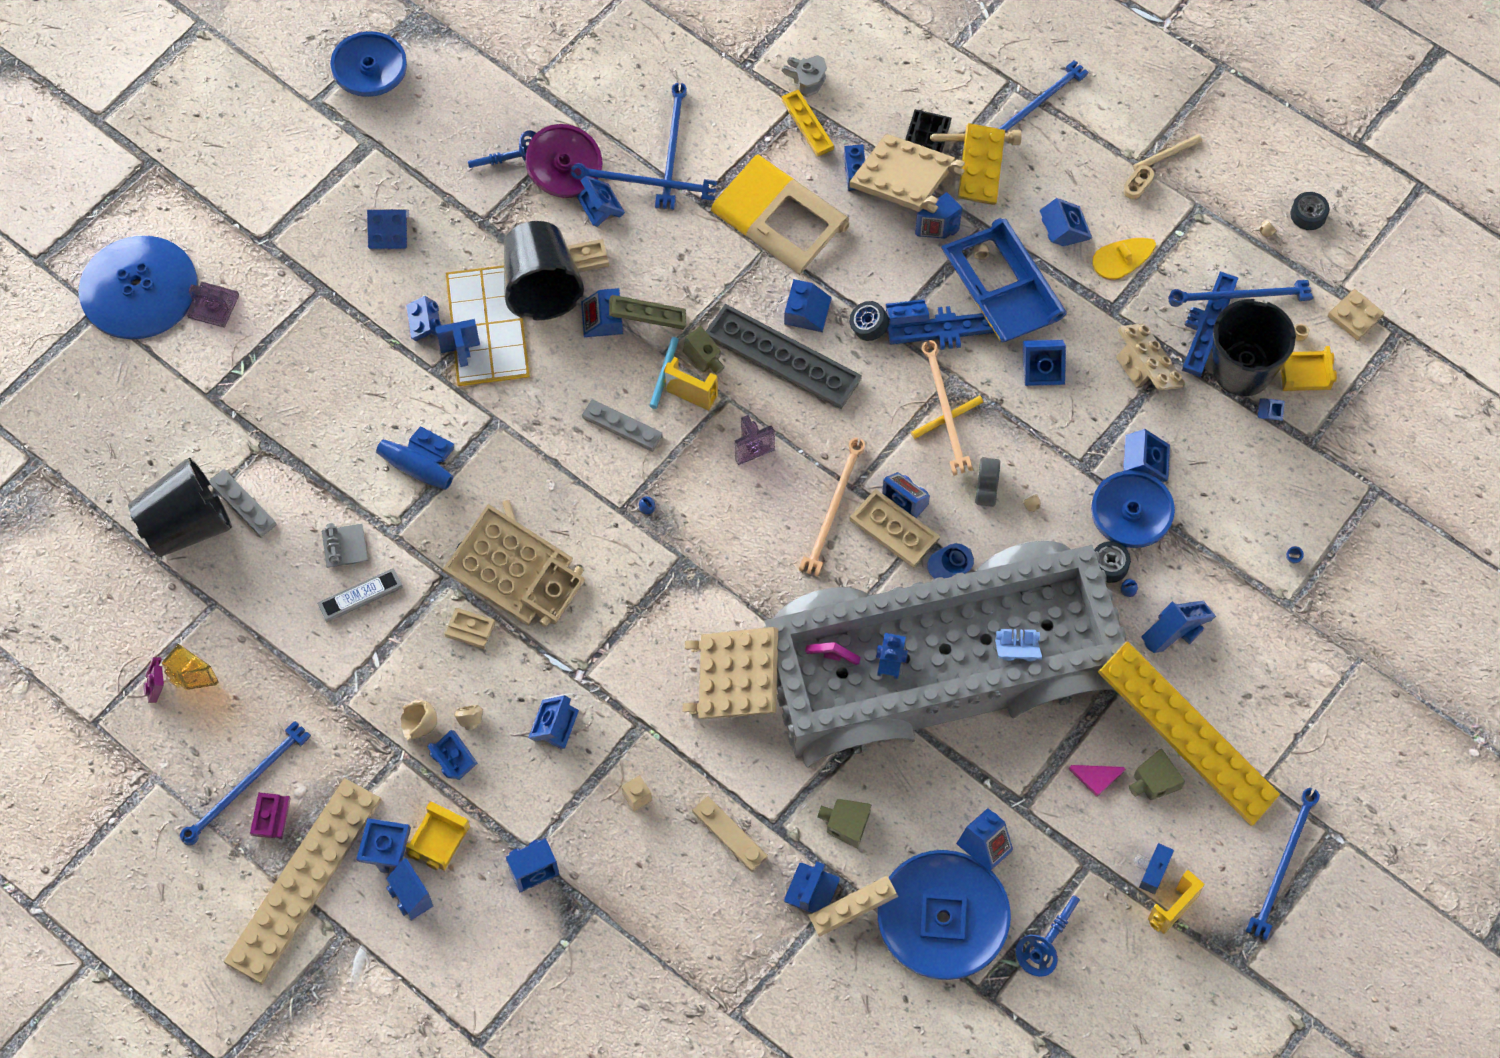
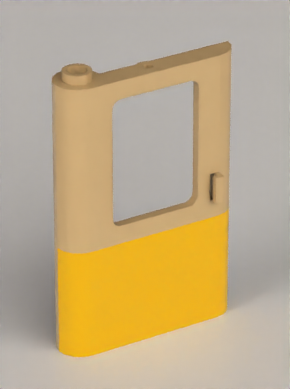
[711,154,850,275]

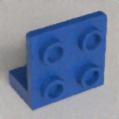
[367,209,409,249]

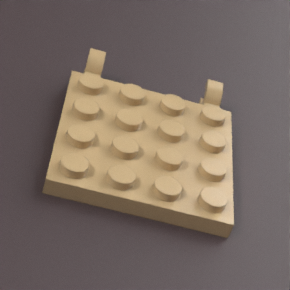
[682,627,778,719]

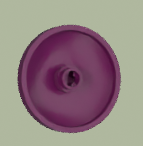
[525,124,603,198]

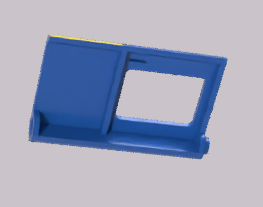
[941,218,1067,343]

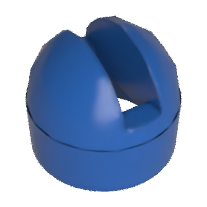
[639,496,655,514]
[1286,546,1304,564]
[1120,579,1138,597]

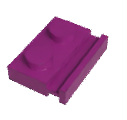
[143,657,164,703]
[250,792,291,839]

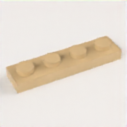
[809,875,898,937]

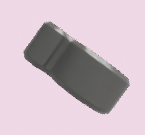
[975,457,1001,507]

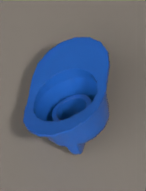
[927,543,974,579]

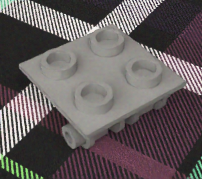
[322,523,368,568]

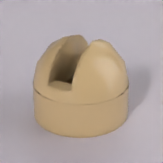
[1259,220,1277,237]
[973,243,989,260]
[1294,324,1310,341]
[1023,494,1041,512]

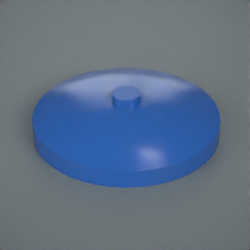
[330,31,407,97]
[1091,470,1175,548]

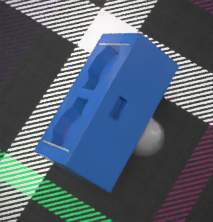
[1134,843,1174,895]

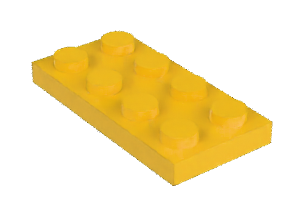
[958,123,1005,205]

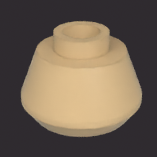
[454,705,483,730]

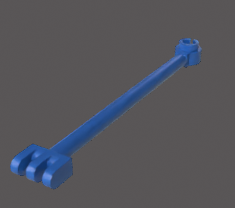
[998,60,1089,132]
[655,83,687,210]
[571,163,717,200]
[1168,280,1313,307]
[180,721,311,846]
[1245,788,1320,940]

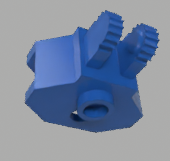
[876,633,908,679]

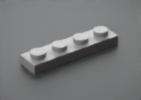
[582,399,662,452]
[209,469,277,537]

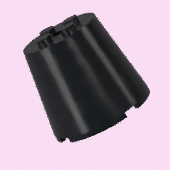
[504,221,584,321]
[1213,299,1296,396]
[128,457,232,557]

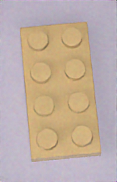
[850,489,940,568]

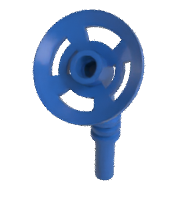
[468,130,536,168]
[1015,895,1080,977]

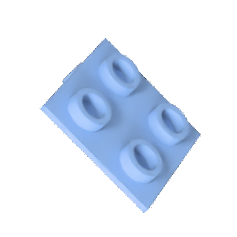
[995,629,1042,661]

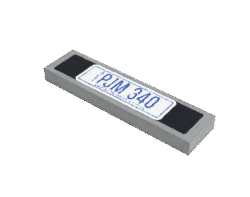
[318,568,403,623]

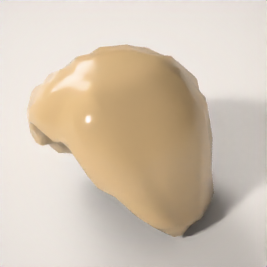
[400,700,437,740]

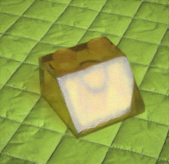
[162,644,219,690]

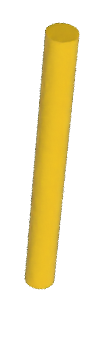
[911,396,983,439]

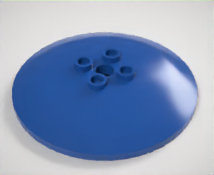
[79,236,198,339]
[877,850,1011,980]

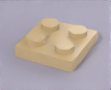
[1328,288,1385,341]

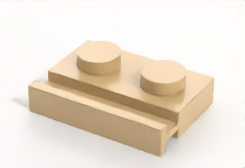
[567,239,609,272]
[445,608,495,649]

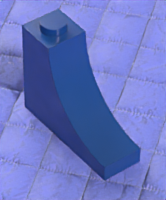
[1141,600,1216,653]

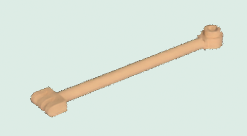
[922,340,973,476]
[799,438,865,577]

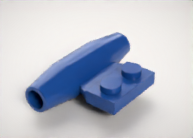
[376,426,454,490]

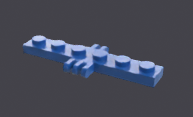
[1182,271,1239,377]
[887,306,995,350]

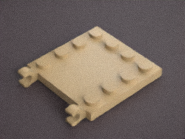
[850,134,965,213]

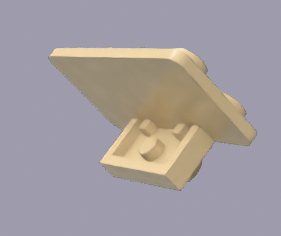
[1116,323,1185,391]

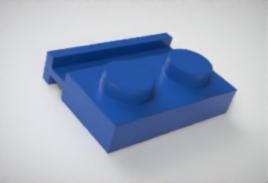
[886,299,930,325]

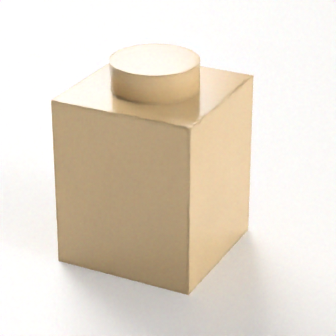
[621,775,652,812]

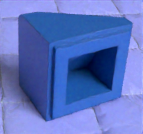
[1258,398,1285,421]

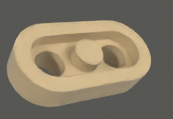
[1123,166,1154,199]

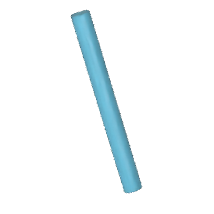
[649,337,679,409]

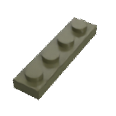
[609,295,686,330]

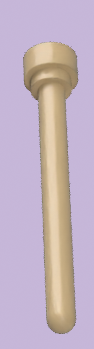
[930,130,1022,145]

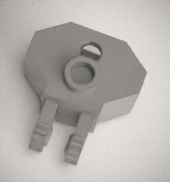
[782,55,827,97]

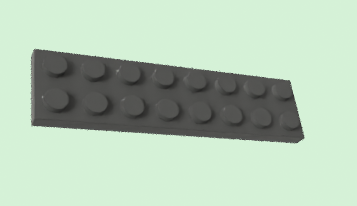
[706,304,862,409]

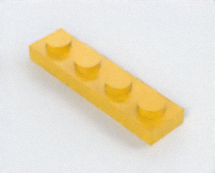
[781,89,834,157]

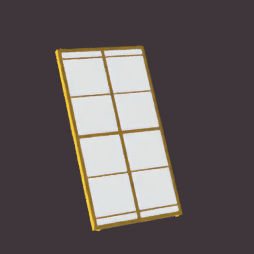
[446,265,530,386]

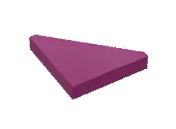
[805,642,861,665]
[1069,765,1126,797]

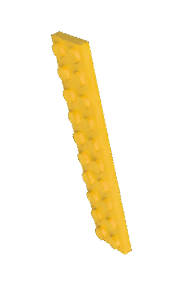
[1098,641,1280,826]

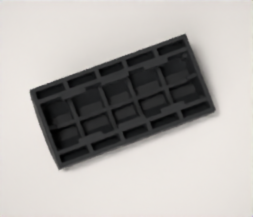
[905,109,952,153]

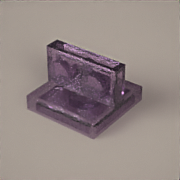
[187,282,239,328]
[734,415,775,465]

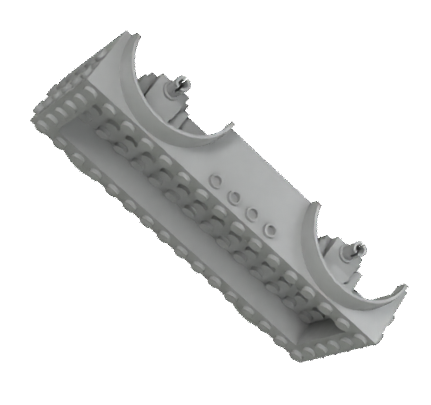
[764,541,1126,767]

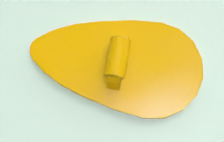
[1092,238,1156,280]

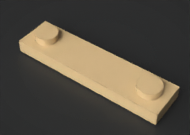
[692,796,768,872]

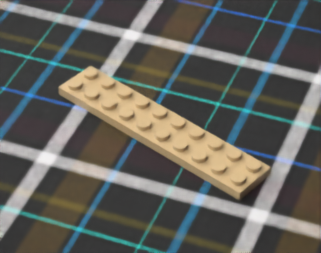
[224,778,382,984]

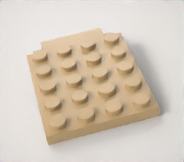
[442,504,585,627]

